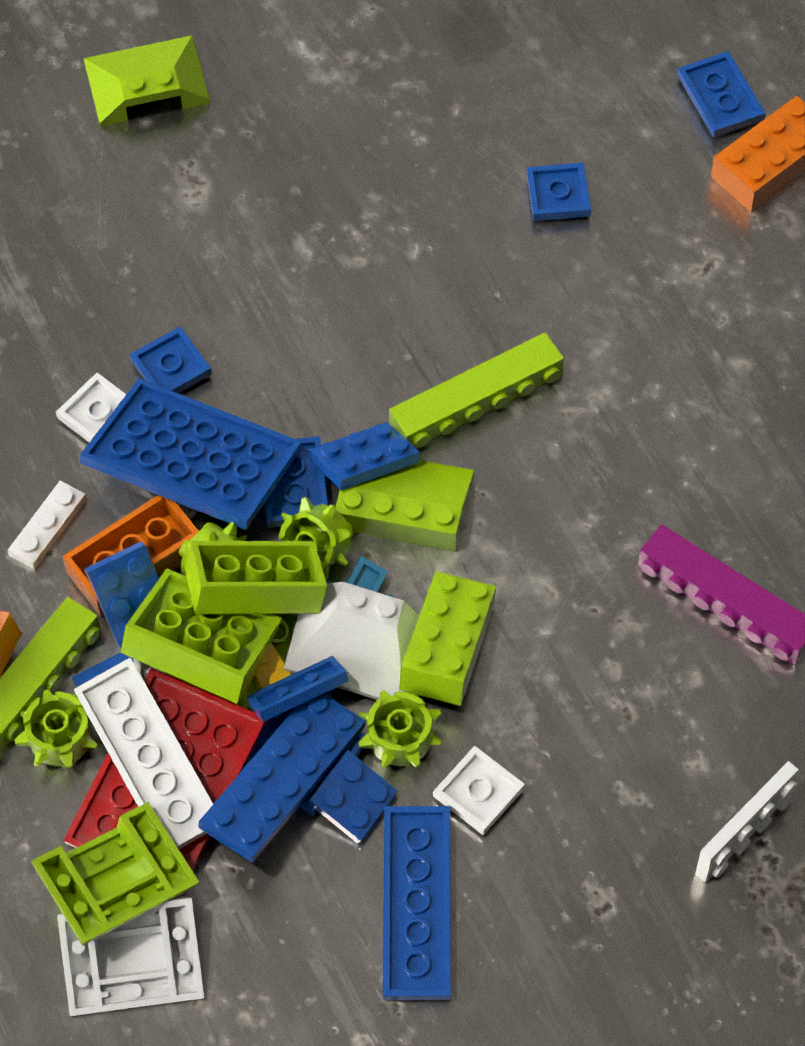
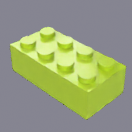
[185,541,327,614]
[399,571,496,706]

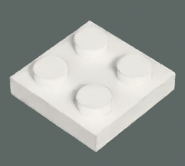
[433,746,525,835]

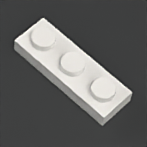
[8,481,87,570]

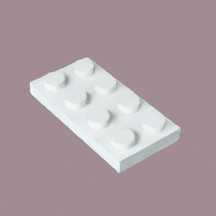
[695,761,799,883]

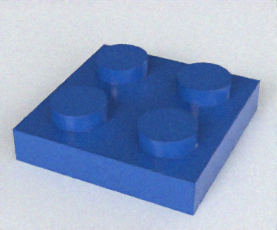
[526,162,591,221]
[129,327,212,393]
[307,750,398,843]

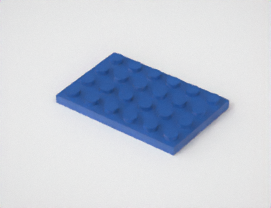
[80,378,302,530]

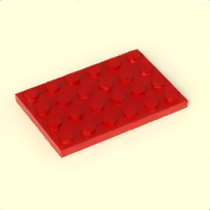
[63,668,268,896]

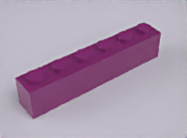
[638,524,805,664]

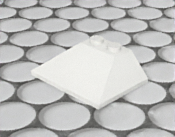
[283,582,419,700]
[57,897,204,1016]

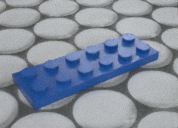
[198,693,366,863]
[383,806,451,1000]

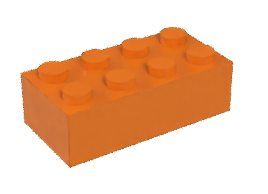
[711,95,805,212]
[62,495,199,618]

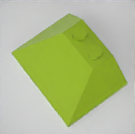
[84,35,210,127]
[31,802,200,946]

